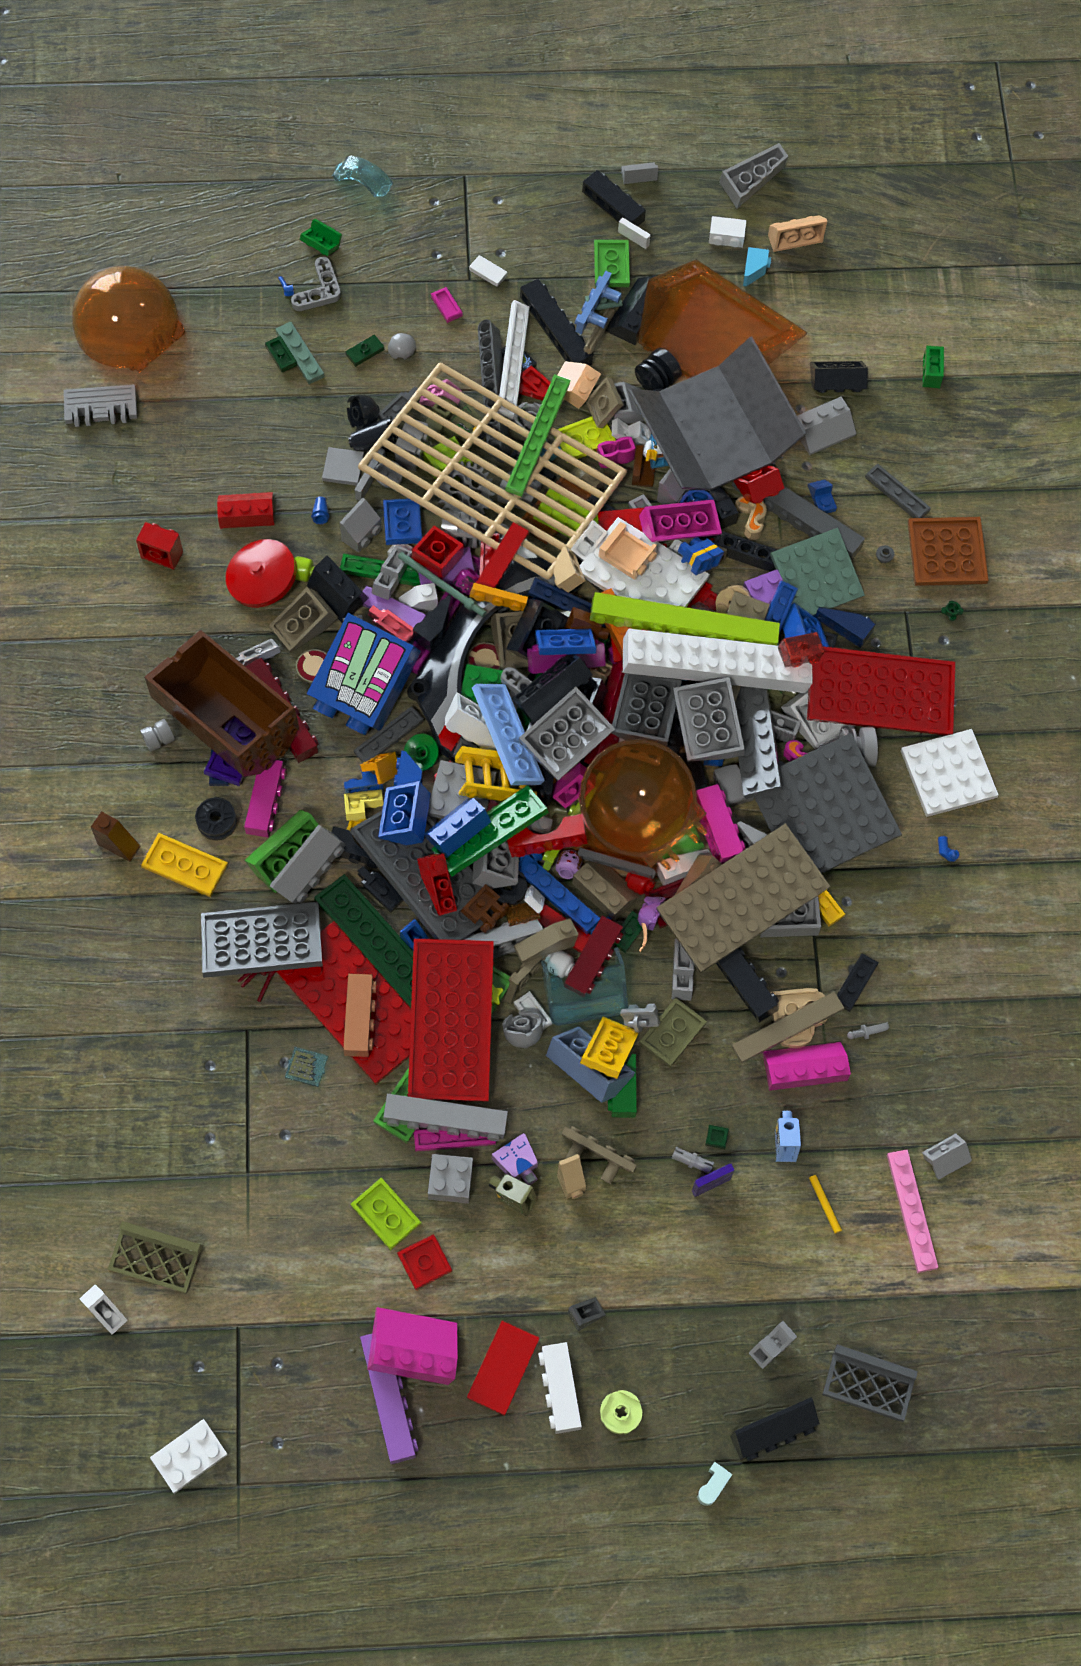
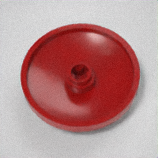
[225,539,297,608]

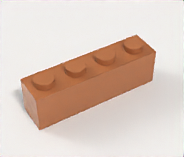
[344,974,376,1057]

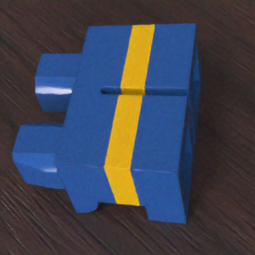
[678,537,724,576]

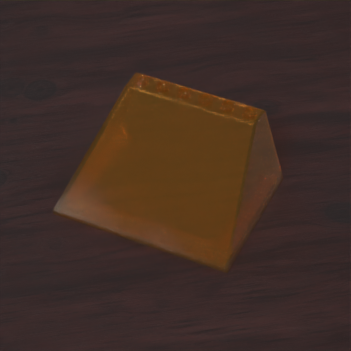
[638,259,808,379]

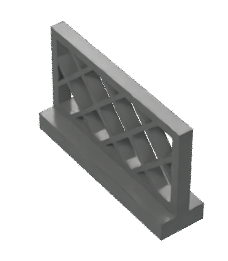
[822,1344,918,1422]

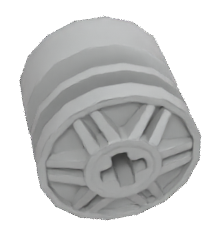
[839,727,878,767]

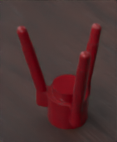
[238,971,276,1002]

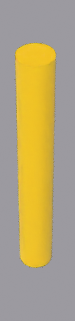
[809,1175,842,1234]

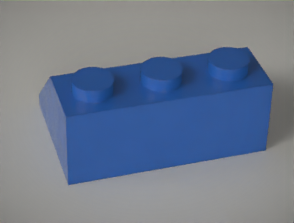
[781,603,829,649]
[378,781,431,846]
[424,798,491,858]

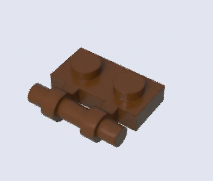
[461,884,509,933]

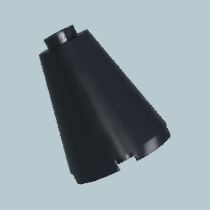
[349,416,398,452]

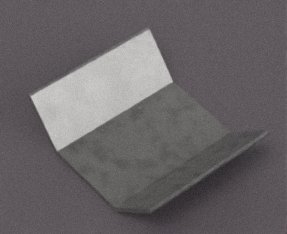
[628,336,807,491]

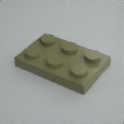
[639,998,707,1067]

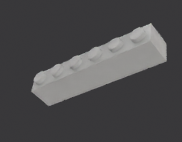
[383,1094,508,1141]

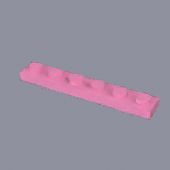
[887,1150,938,1273]

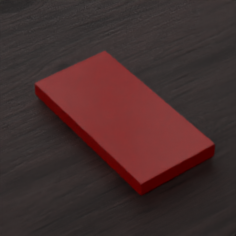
[467,1321,540,1416]

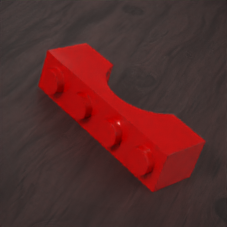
[508,814,588,857]

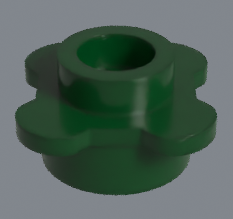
[941,601,963,621]

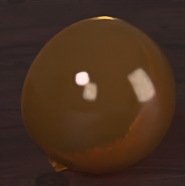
[72,265,185,372]

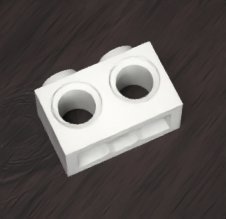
[571,521,608,561]

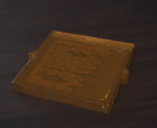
[506,903,541,927]

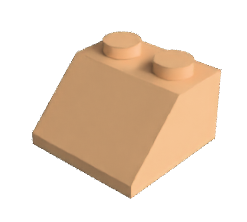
[558,362,601,409]

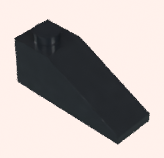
[706,487,738,529]

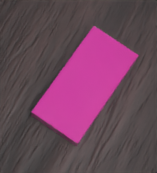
[431,287,463,323]

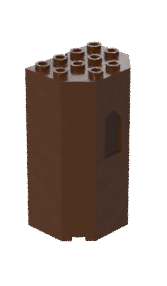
[144,630,299,777]

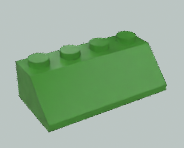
[244,810,319,893]

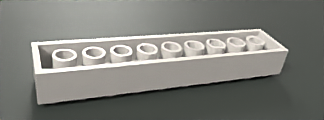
[623,629,813,693]

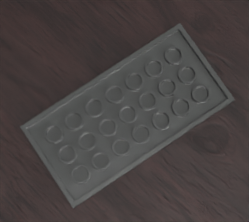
[350,811,498,940]

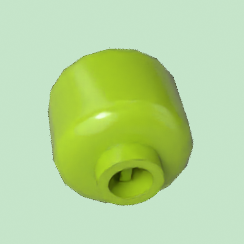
[295,556,314,582]

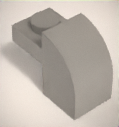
[749,1321,797,1369]

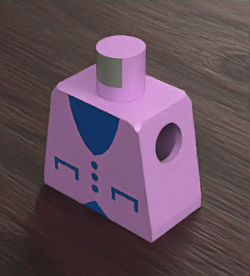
[492,1133,538,1185]

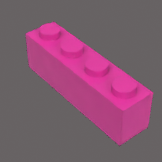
[244,760,286,838]

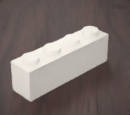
[538,1342,581,1434]

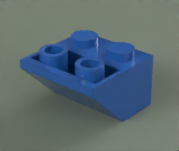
[394,751,423,786]

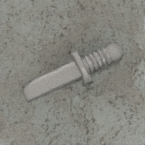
[847,1022,889,1039]

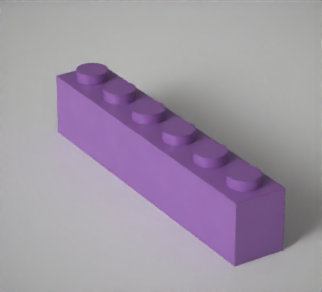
[360,1334,418,1464]

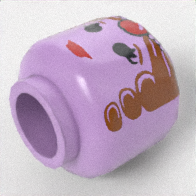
[555,850,583,879]

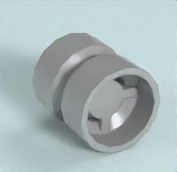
[140,719,175,752]

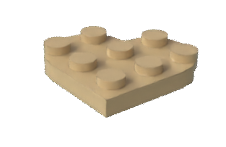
[770,988,827,1048]

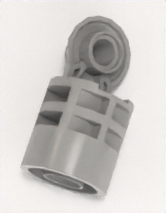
[441,509,509,548]

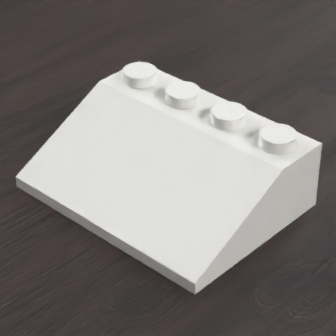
[781,691,855,750]

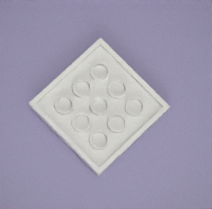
[901,729,998,817]

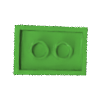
[594,240,630,287]

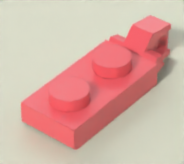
[368,605,413,643]

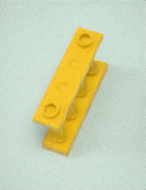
[455,746,537,801]

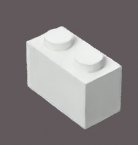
[709,216,746,248]

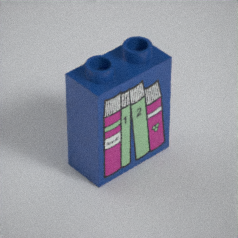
[307,613,421,736]

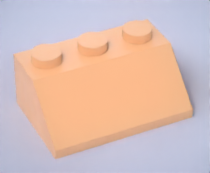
[768,215,827,252]

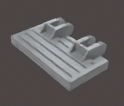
[64,384,137,427]

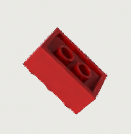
[217,492,274,529]

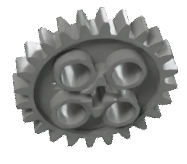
[438,461,495,514]

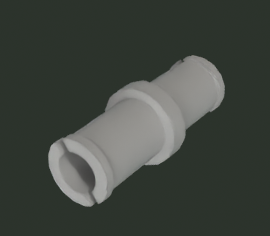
[671,1147,714,1174]

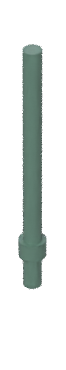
[398,552,487,617]

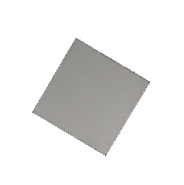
[322,447,364,486]

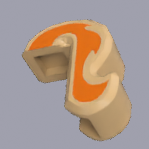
[735,496,767,541]

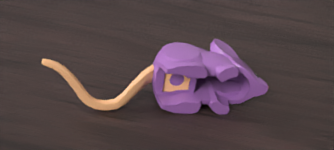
[638,897,665,952]

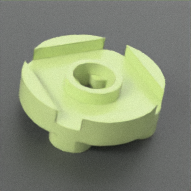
[600,1390,642,1434]

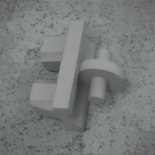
[620,1004,660,1033]

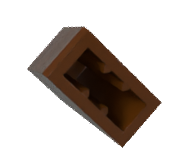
[91,811,141,862]

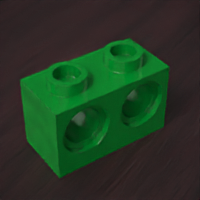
[922,345,944,388]

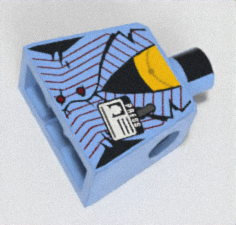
[775,1111,801,1162]

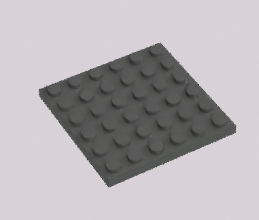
[754,733,902,874]

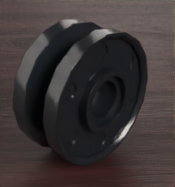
[195,797,237,841]

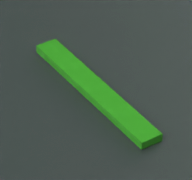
[505,374,571,497]

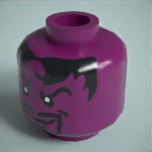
[453,568,479,596]

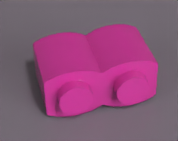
[597,437,636,468]

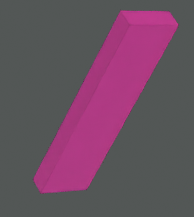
[414,1129,496,1152]

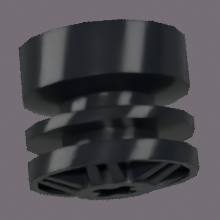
[635,348,682,390]

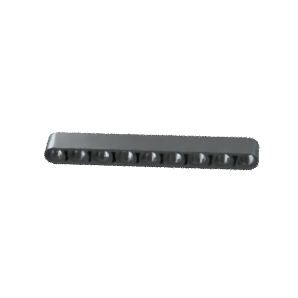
[478,319,510,463]

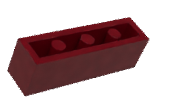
[564,916,624,998]

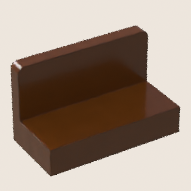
[632,445,655,487]

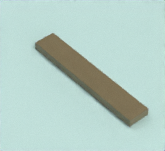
[731,992,844,1064]

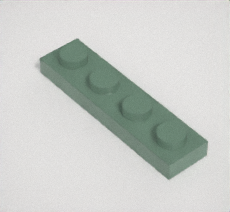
[275,322,324,384]

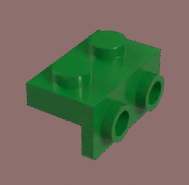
[299,219,342,256]

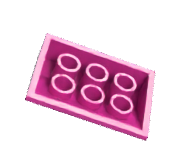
[367,1307,458,1385]

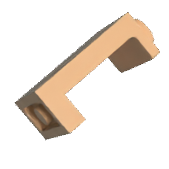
[598,521,658,580]

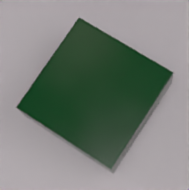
[705,1125,729,1149]

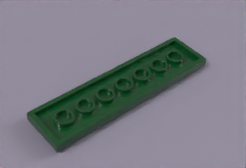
[314,874,413,1008]

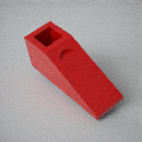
[417,854,457,916]

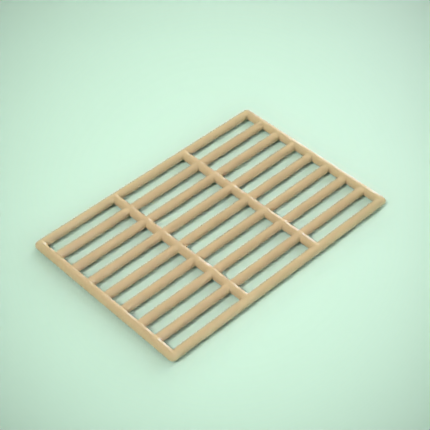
[358,363,627,580]

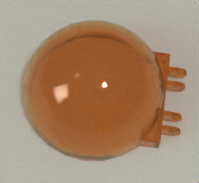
[579,739,707,870]

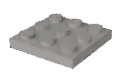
[428,760,496,818]

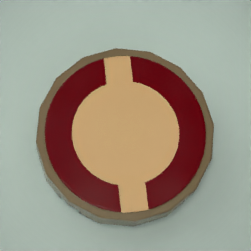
[467,642,501,670]
[296,649,327,684]

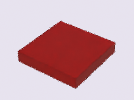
[397,1234,452,1291]

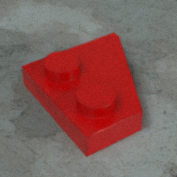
[518,365,551,401]

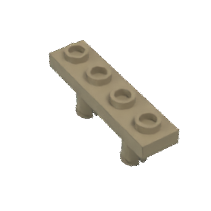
[561,1126,637,1184]

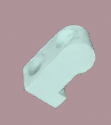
[697,1462,732,1506]

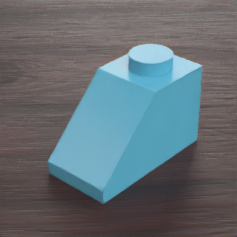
[743,247,771,286]

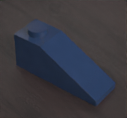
[815,607,875,648]

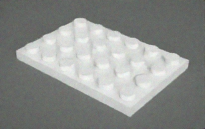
[580,517,710,607]

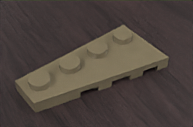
[504,955,547,1004]

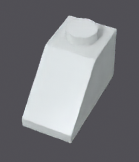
[398,583,438,612]
[80,1285,128,1335]

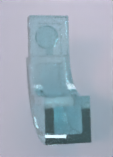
[332,156,393,197]

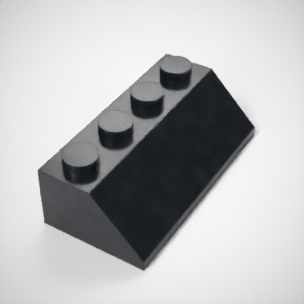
[605,275,669,345]
[511,654,593,722]
[730,1397,820,1462]

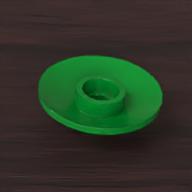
[404,734,439,771]

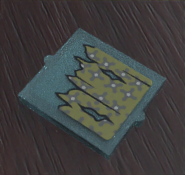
[285,1047,328,1087]

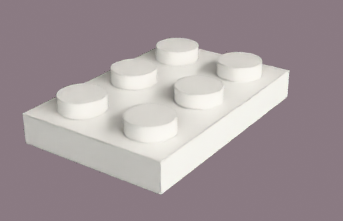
[150,1419,228,1494]

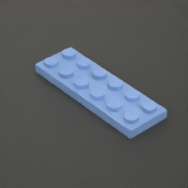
[472,684,545,785]

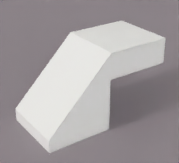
[612,418,651,445]

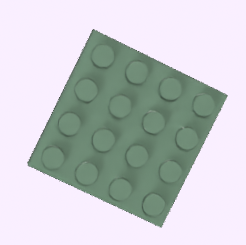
[770,528,865,615]

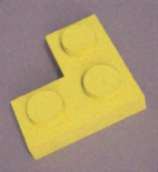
[344,789,383,821]

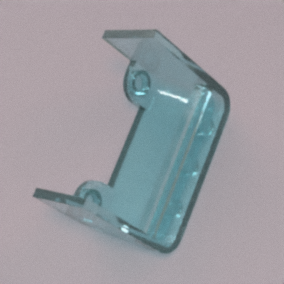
[541,948,628,1026]

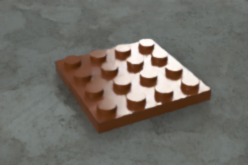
[908,517,989,586]

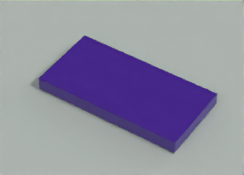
[204,717,256,786]

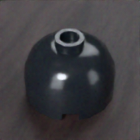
[347,395,380,431]

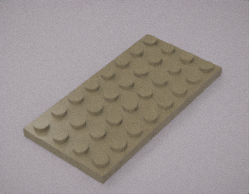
[656,823,830,973]

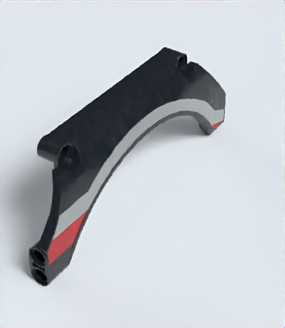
[407,557,586,765]

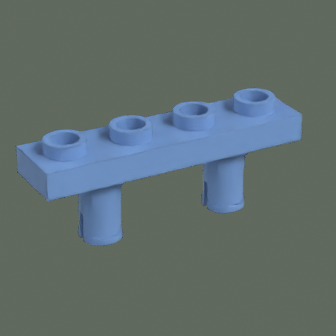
[575,271,622,334]

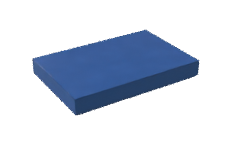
[383,499,422,545]
[535,629,596,655]

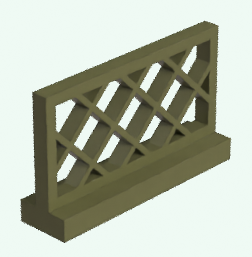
[108,1221,204,1293]

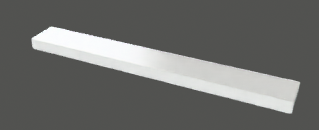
[497,300,530,420]

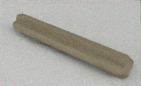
[584,308,615,354]

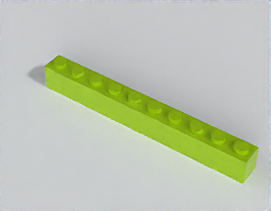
[590,592,780,646]

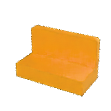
[360,752,397,784]

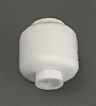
[545,950,575,979]

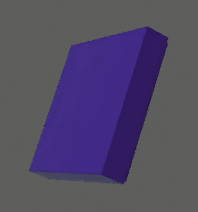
[692,1164,734,1197]

